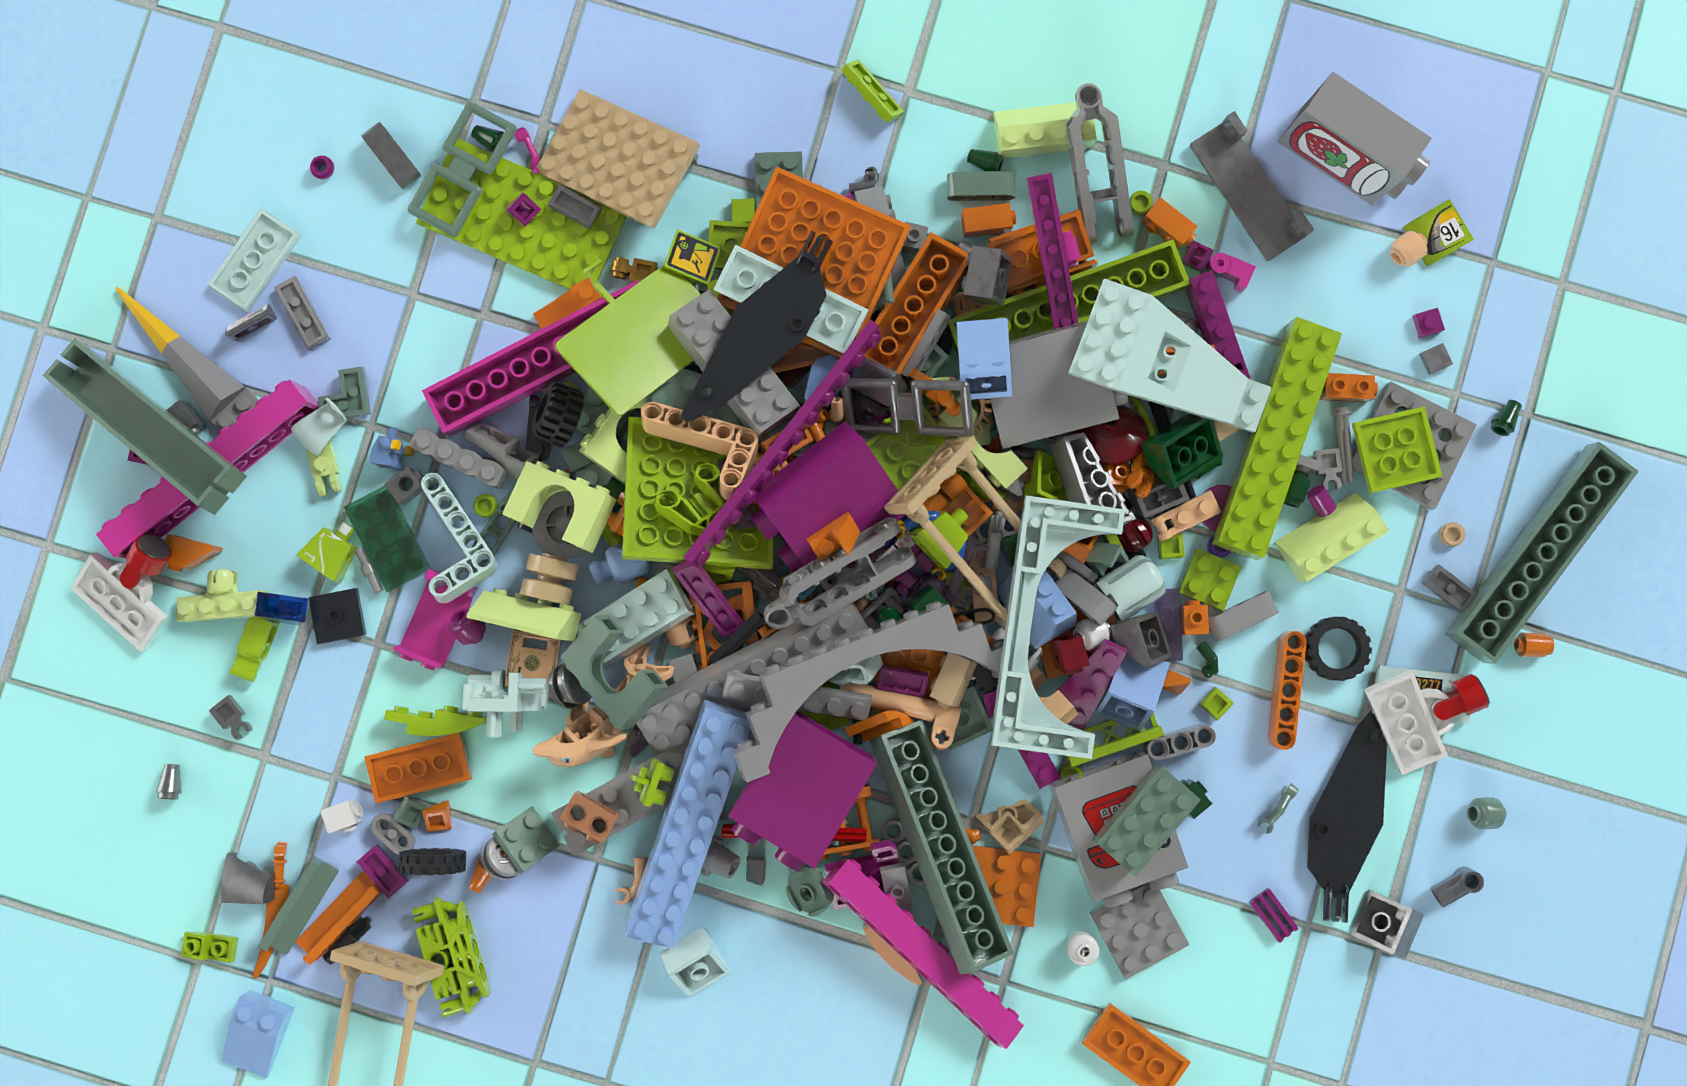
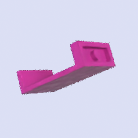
[393,569,478,671]

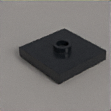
[308,588,367,644]

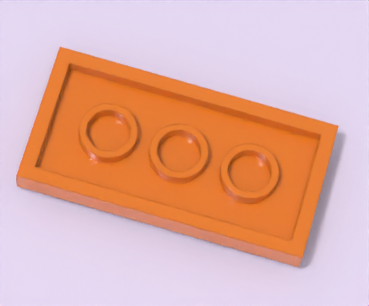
[987,210,1094,288]
[364,732,472,804]
[1082,1002,1191,1086]

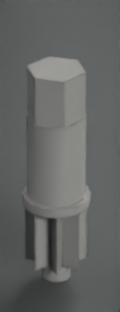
[982,511,1006,570]

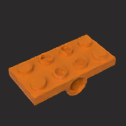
[923,472,993,537]

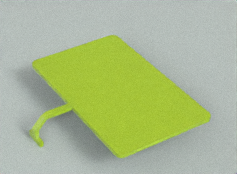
[555,259,701,416]

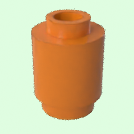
[1513,632,1554,657]

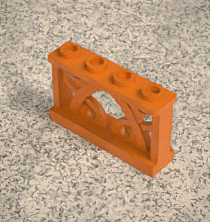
[689,579,759,671]

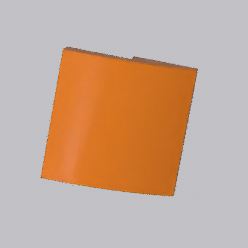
[845,711,914,742]

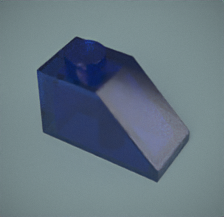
[254,592,308,625]

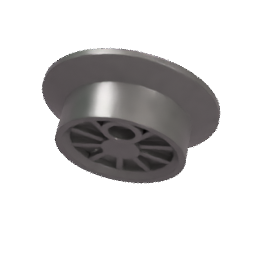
[532,491,587,559]

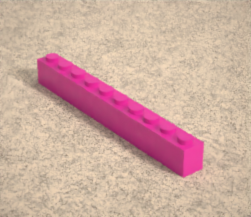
[822,859,1024,1049]

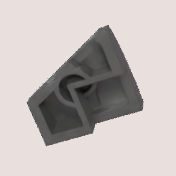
[221,852,275,905]

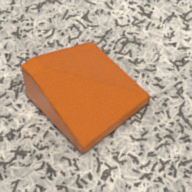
[422,800,452,832]

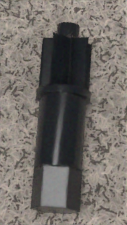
[322,916,372,965]

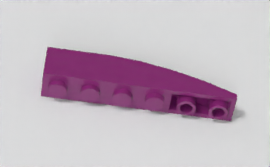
[1185,270,1251,380]

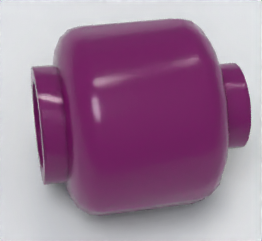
[449,609,486,645]

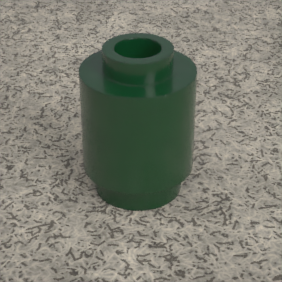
[1283,471,1311,508]

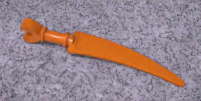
[253,842,290,978]

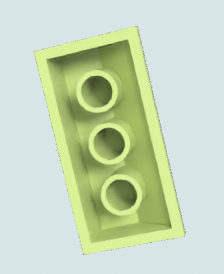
[993,102,1097,159]
[1274,492,1389,583]
[466,588,582,641]

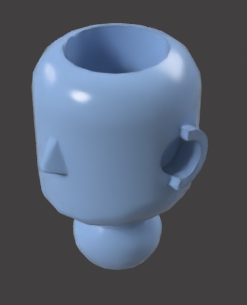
[589,543,650,584]

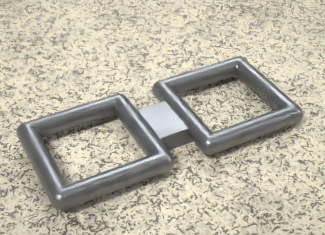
[840,378,974,437]

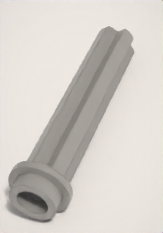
[1331,407,1355,484]

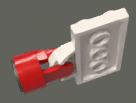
[71,535,172,652]
[1364,669,1490,775]

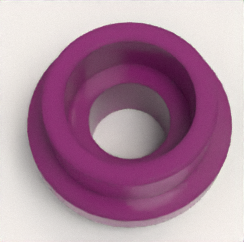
[310,155,335,180]

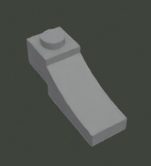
[465,421,539,479]

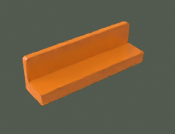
[296,871,383,966]

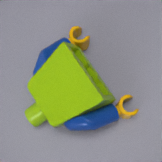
[896,508,969,580]

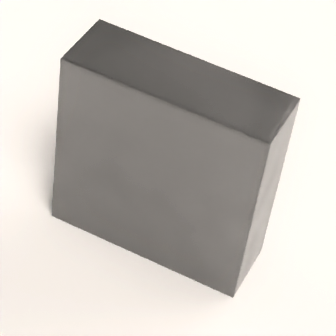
[1419,343,1453,375]

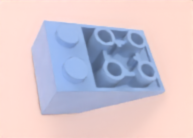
[957,318,1013,399]

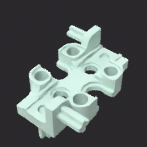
[462,670,548,737]

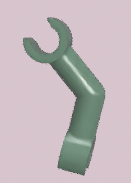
[1257,783,1299,834]

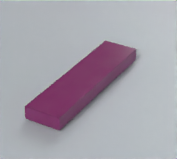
[673,560,744,638]

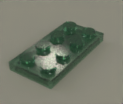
[344,486,431,592]

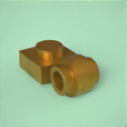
[610,257,658,283]

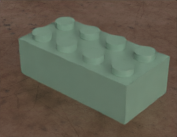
[1092,764,1201,877]

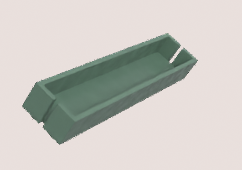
[42,338,247,515]

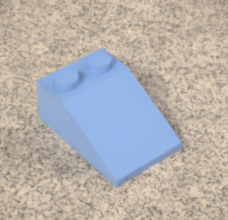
[221,990,295,1078]

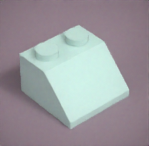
[660,927,731,997]

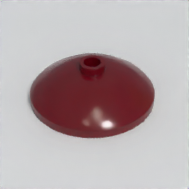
[1074,405,1148,465]

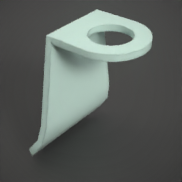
[291,398,347,456]

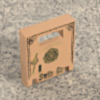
[504,629,562,694]

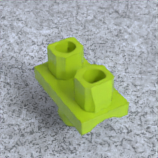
[630,758,674,807]

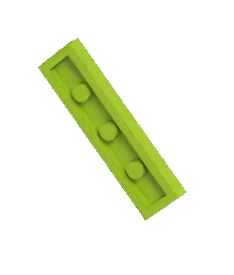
[1066,713,1164,767]

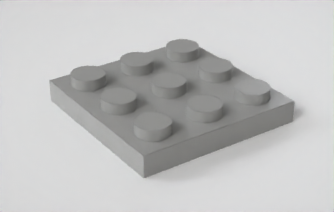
[1089,883,1189,980]

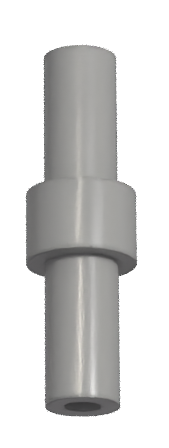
[354,546,384,594]

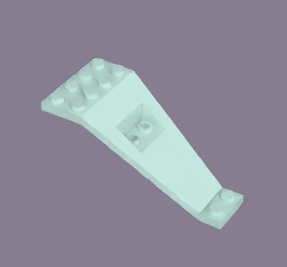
[1068,278,1272,434]

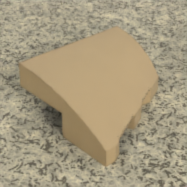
[975,799,1044,854]

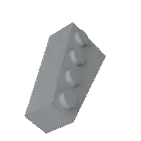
[1050,432,1136,526]

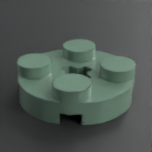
[786,867,834,917]

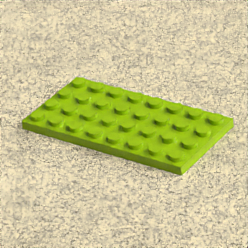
[416,139,627,290]

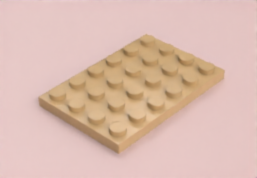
[536,89,700,229]

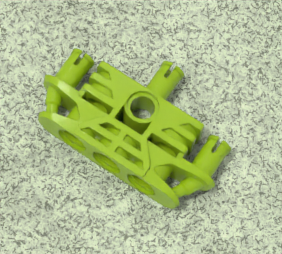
[412,897,490,1018]

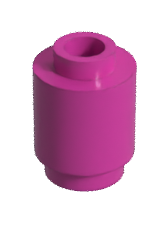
[1063,231,1081,267]

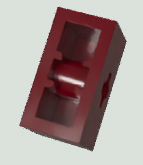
[1048,634,1090,675]

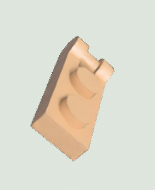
[1150,490,1221,541]

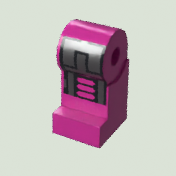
[1206,253,1256,293]

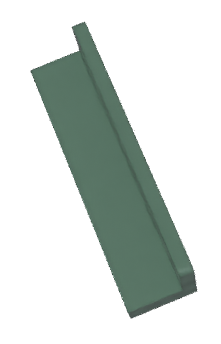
[258,856,339,954]

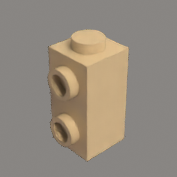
[930,652,977,709]

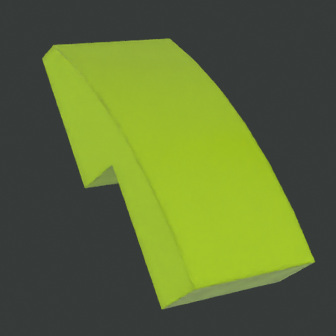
[181,931,238,963]

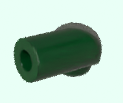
[1196,641,1219,678]

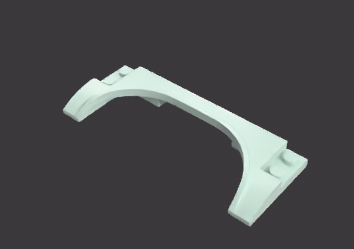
[991,496,1125,759]

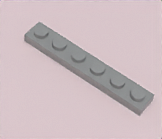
[722,671,873,720]

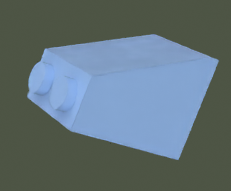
[1095,655,1170,732]

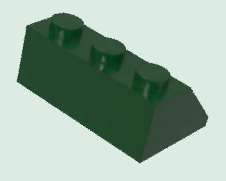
[1141,413,1223,489]

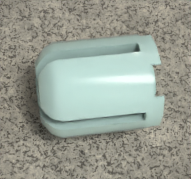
[1095,555,1166,621]

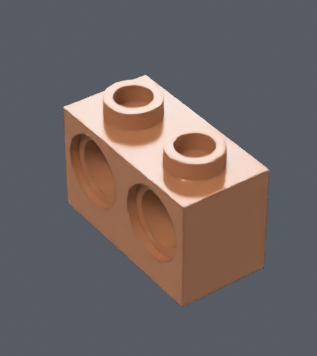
[560,790,621,844]

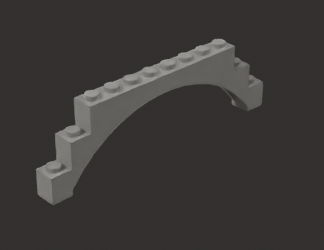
[732,601,1004,783]

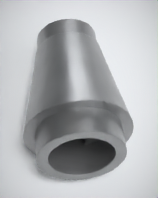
[156,764,182,800]

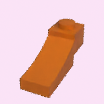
[533,277,603,329]

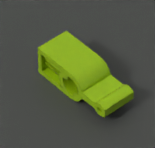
[230,616,280,682]

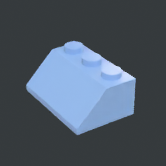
[997,570,1077,649]

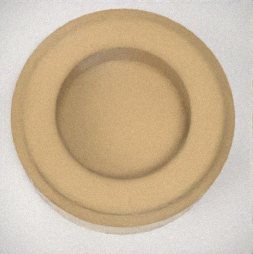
[1438,522,1465,547]

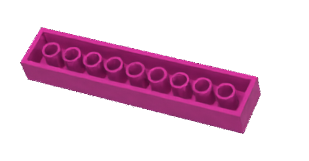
[421,280,639,437]
[96,379,319,558]

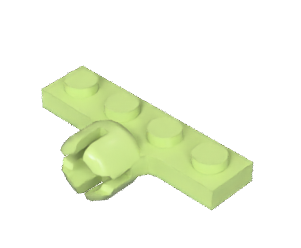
[176,569,268,622]

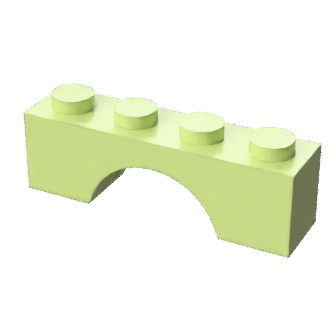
[937,396,1028,489]

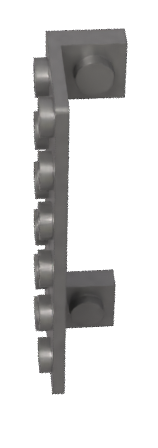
[1189,111,1314,261]

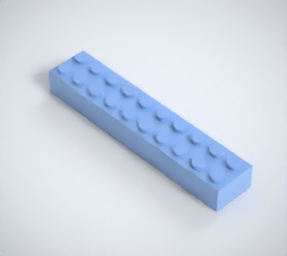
[625,699,751,949]

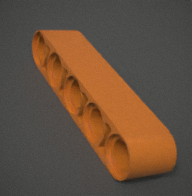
[1268,631,1306,750]

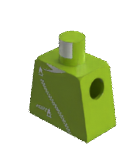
[296,521,358,582]

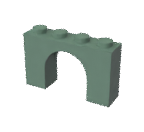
[560,615,668,730]

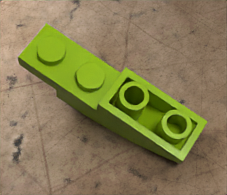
[384,705,487,736]

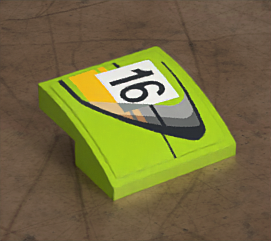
[1403,199,1474,267]

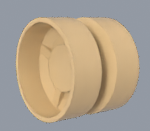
[519,553,580,605]

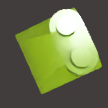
[1024,450,1069,501]

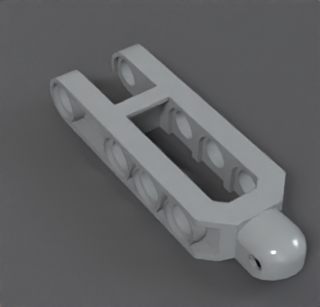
[1065,83,1134,244]
[764,517,916,629]

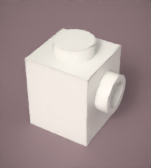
[320,798,363,834]

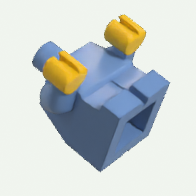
[369,428,415,470]

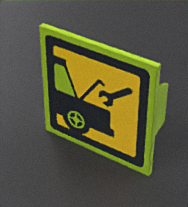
[663,229,721,285]

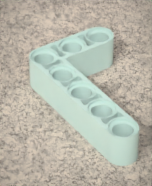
[421,473,497,603]

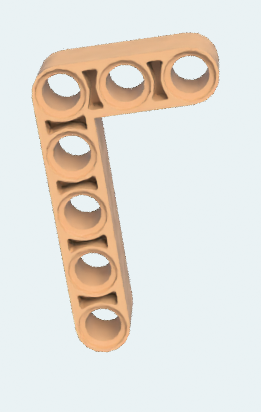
[641,402,758,500]

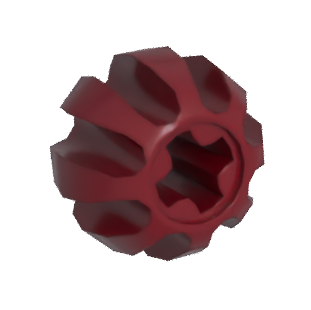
[1117,517,1153,552]

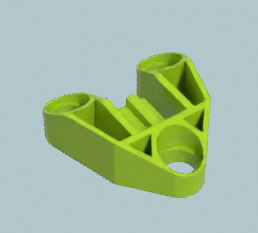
[654,463,728,537]

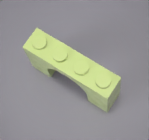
[579,397,647,485]
[502,461,617,553]

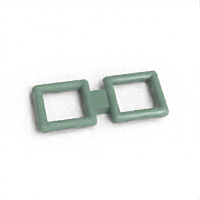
[407,101,517,237]

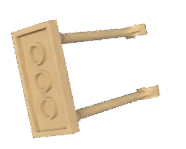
[884,437,1068,630]
[328,941,444,1086]

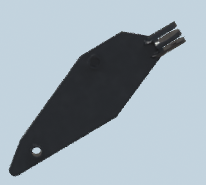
[681,230,833,422]
[1307,709,1387,923]

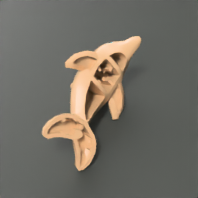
[532,645,674,768]

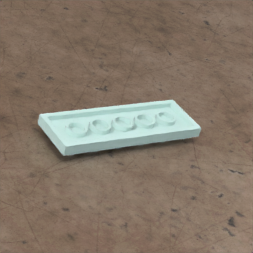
[713,245,869,354]

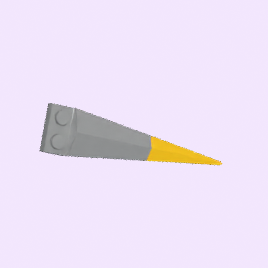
[115,287,259,430]

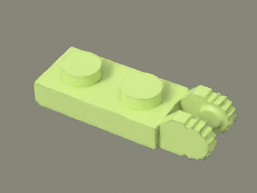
[306,440,341,496]

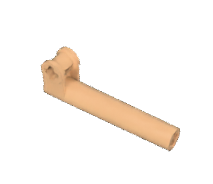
[839,682,961,750]

